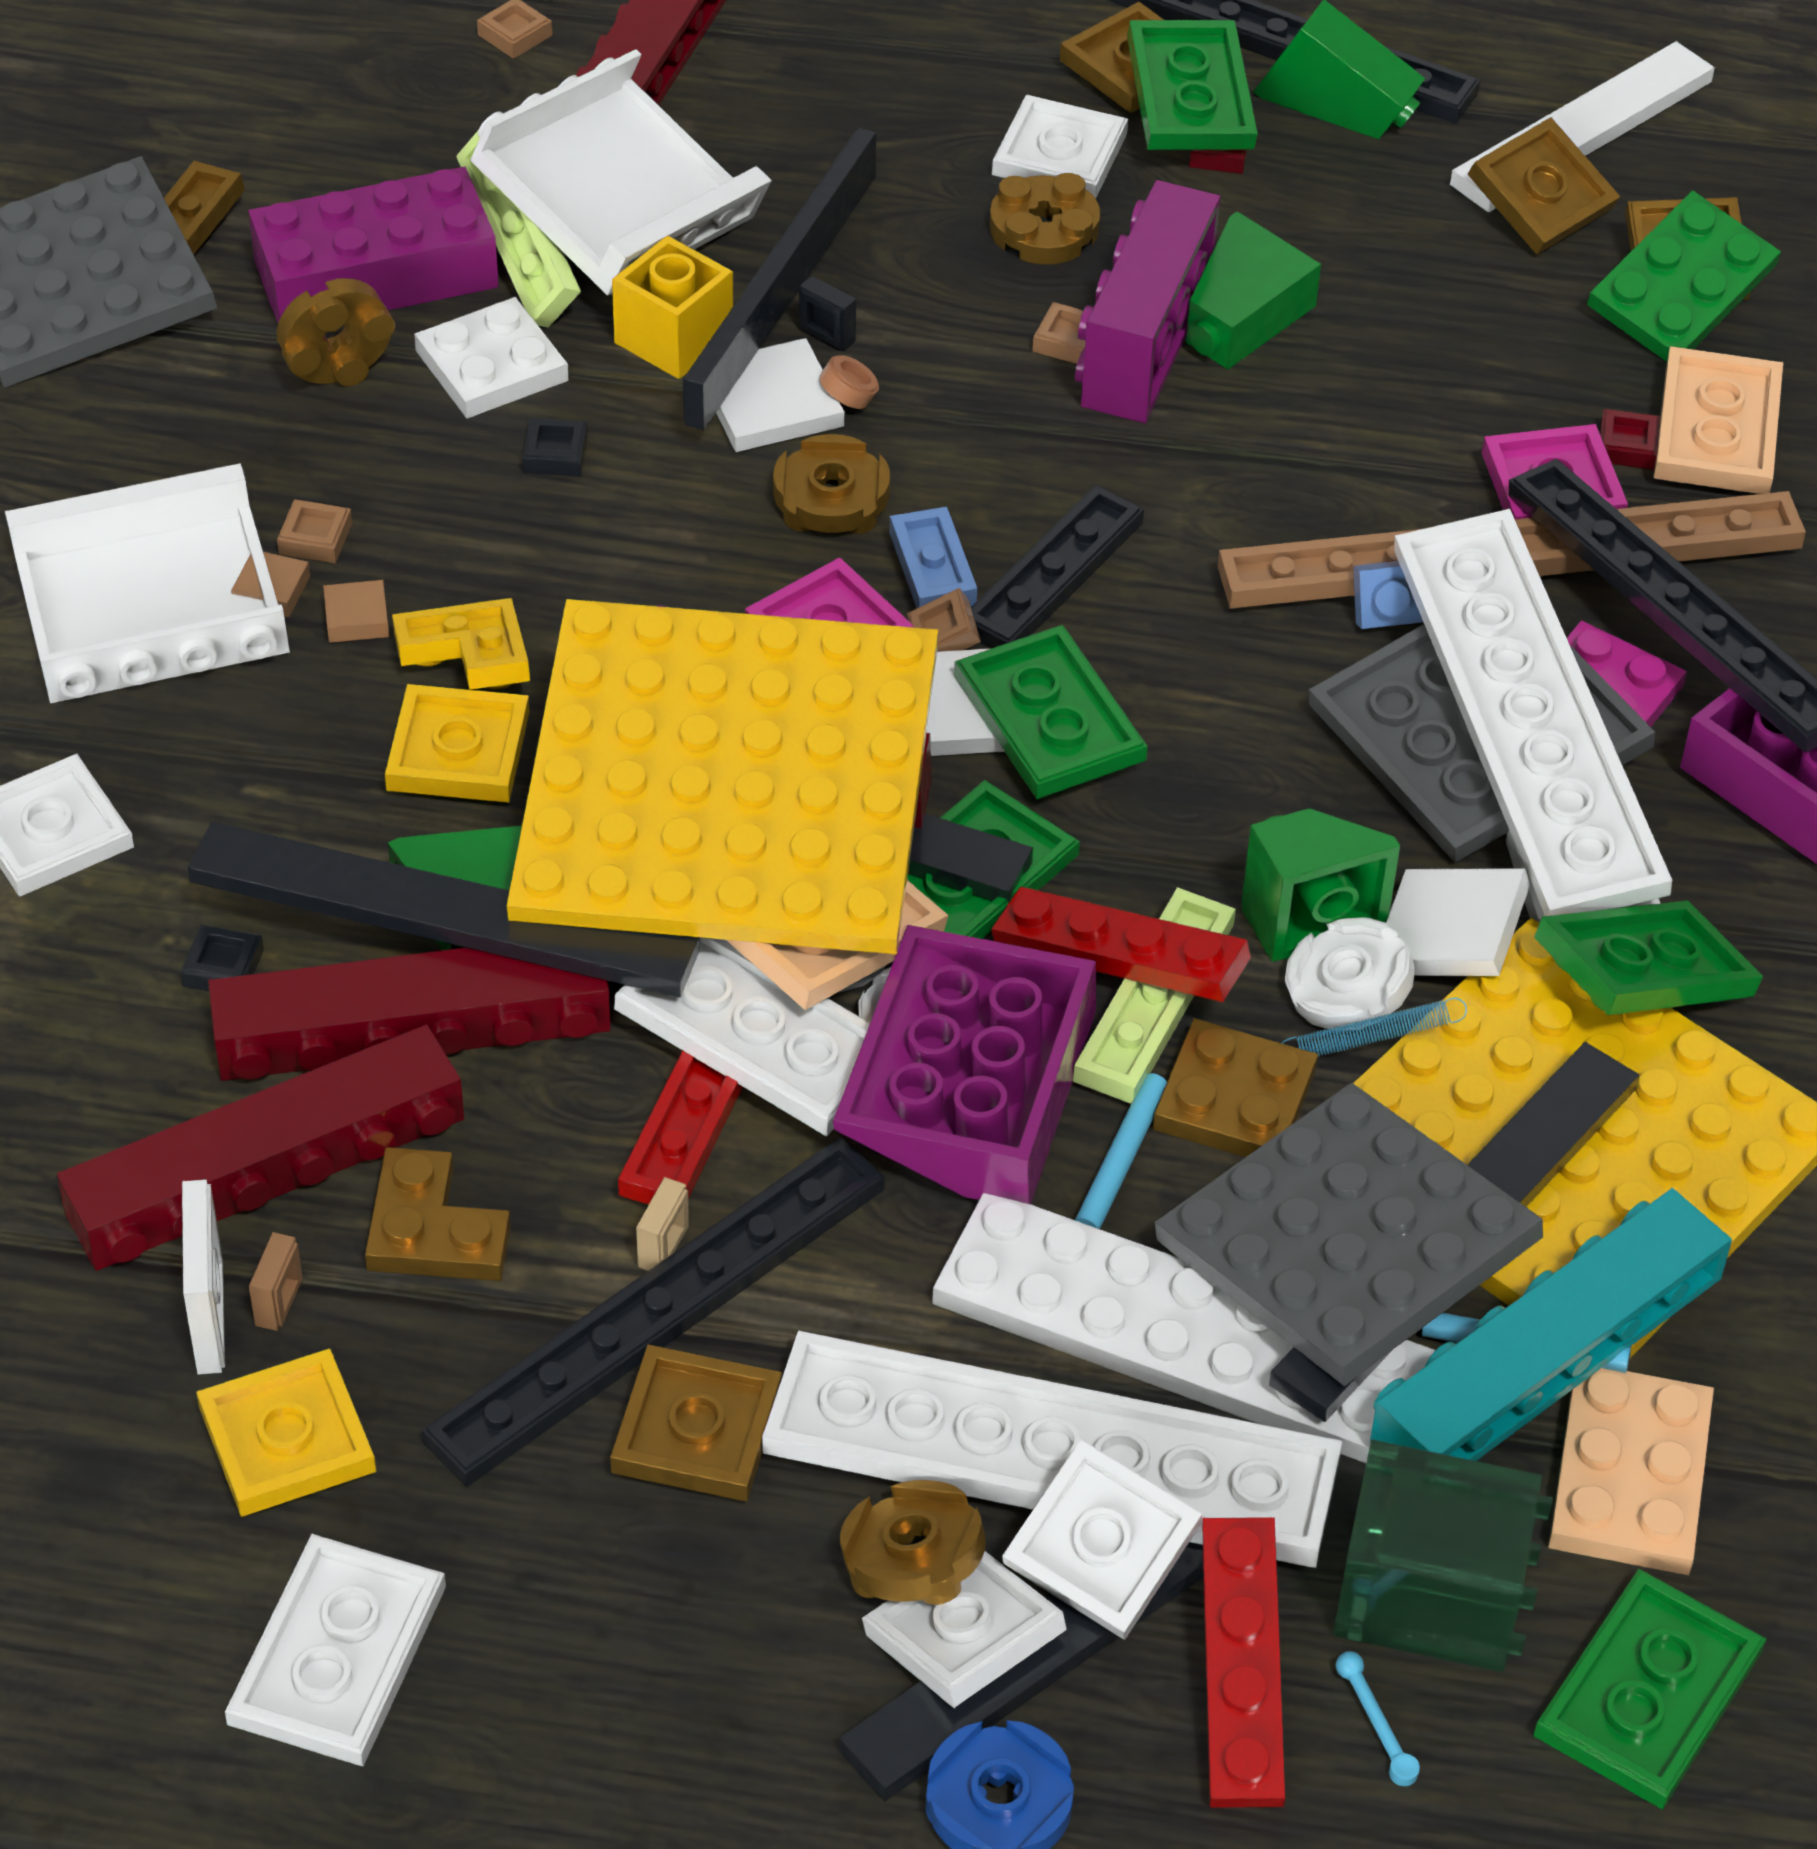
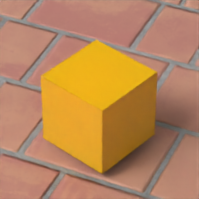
[612,235,733,379]

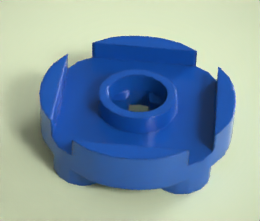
[925,1720,1074,1849]

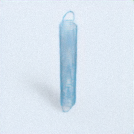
[1282,998,1467,1057]

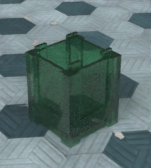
[1333,1439,1553,1672]

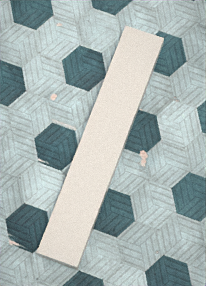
[1450,41,1715,213]

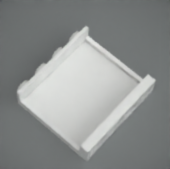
[470,50,772,296]
[5,463,290,703]

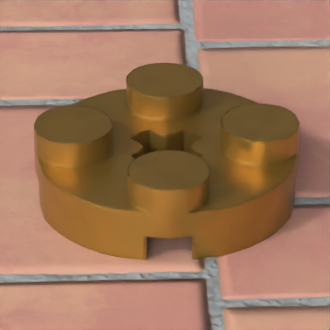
[990,173,1100,265]
[276,278,395,386]
[773,434,890,534]
[840,1480,986,1605]

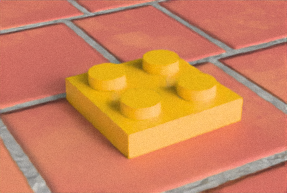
[385,684,530,803]
[196,1348,376,1517]

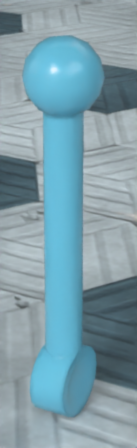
[1335,1651,1420,1787]

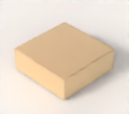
[636,1177,689,1271]

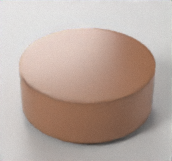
[820,355,879,409]

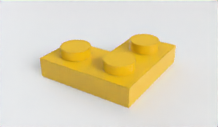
[392,598,530,690]

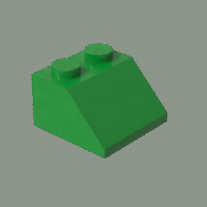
[1241,808,1400,963]

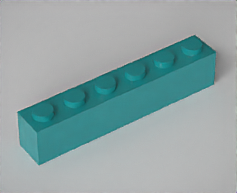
[1370,1188,1732,1496]

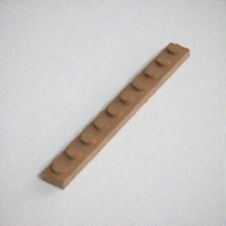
[1218,491,1806,609]

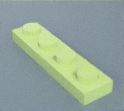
[456,131,581,328]
[1073,887,1236,1104]

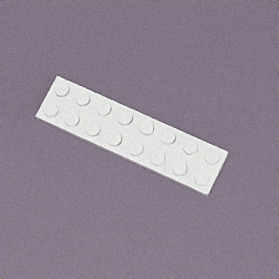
[1394,509,1672,916]
[932,1193,1452,1492]
[763,1331,1342,1568]

